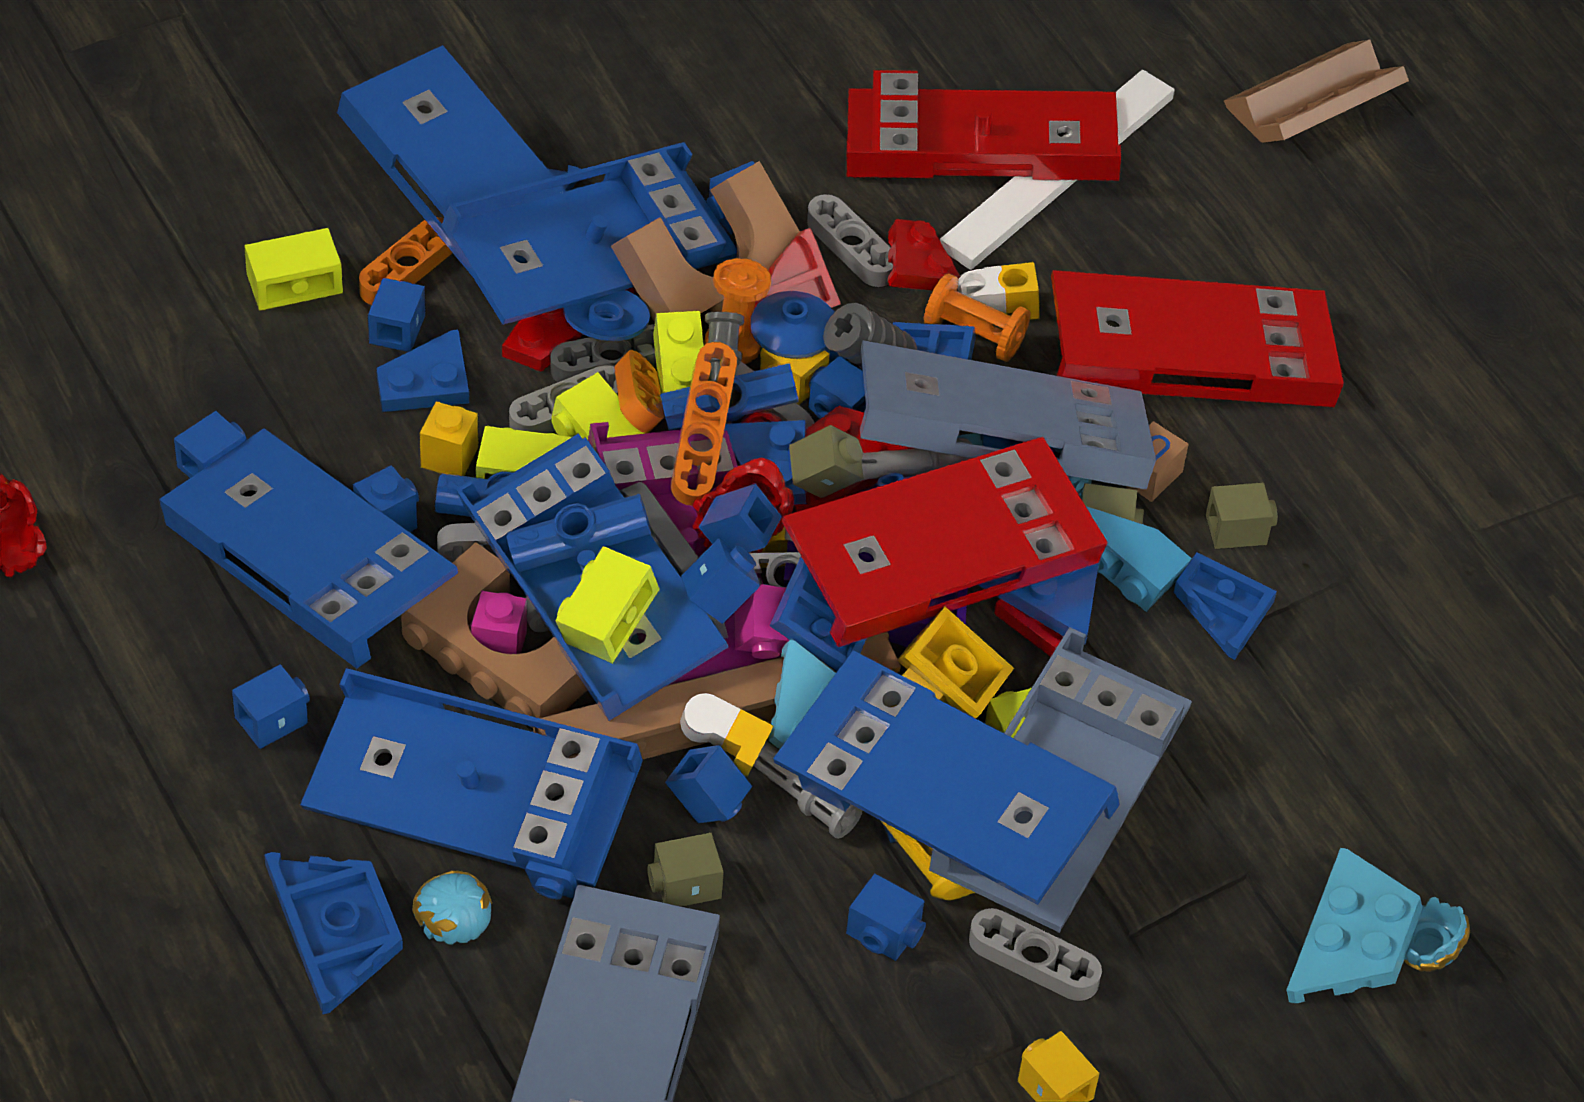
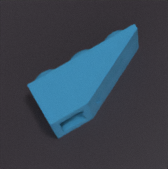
[1086,506,1192,612]

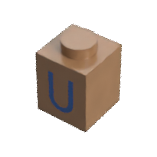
[1126,421,1189,502]

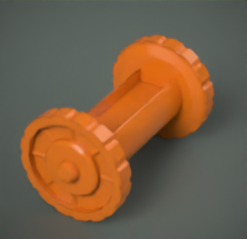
[704,258,771,364]
[924,273,1031,362]

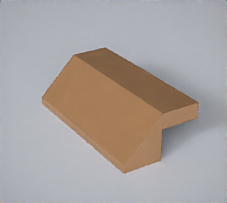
[1224,39,1409,143]

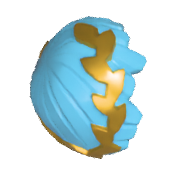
[412,871,492,945]
[1404,897,1470,972]

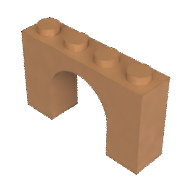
[611,161,800,323]
[401,542,587,728]

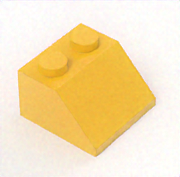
[897,607,1014,719]

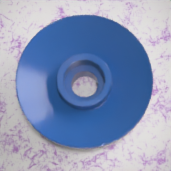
[563,290,650,341]
[751,291,834,359]

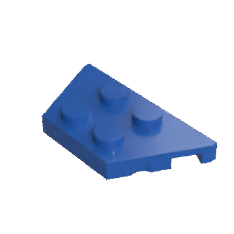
[978,562,1099,645]
[264,852,403,1015]

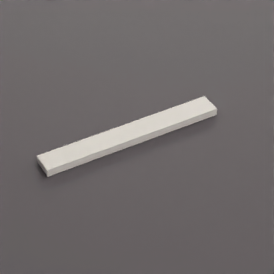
[940,70,1174,270]

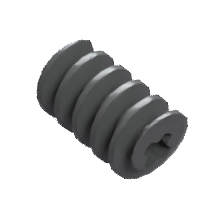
[823,303,917,370]

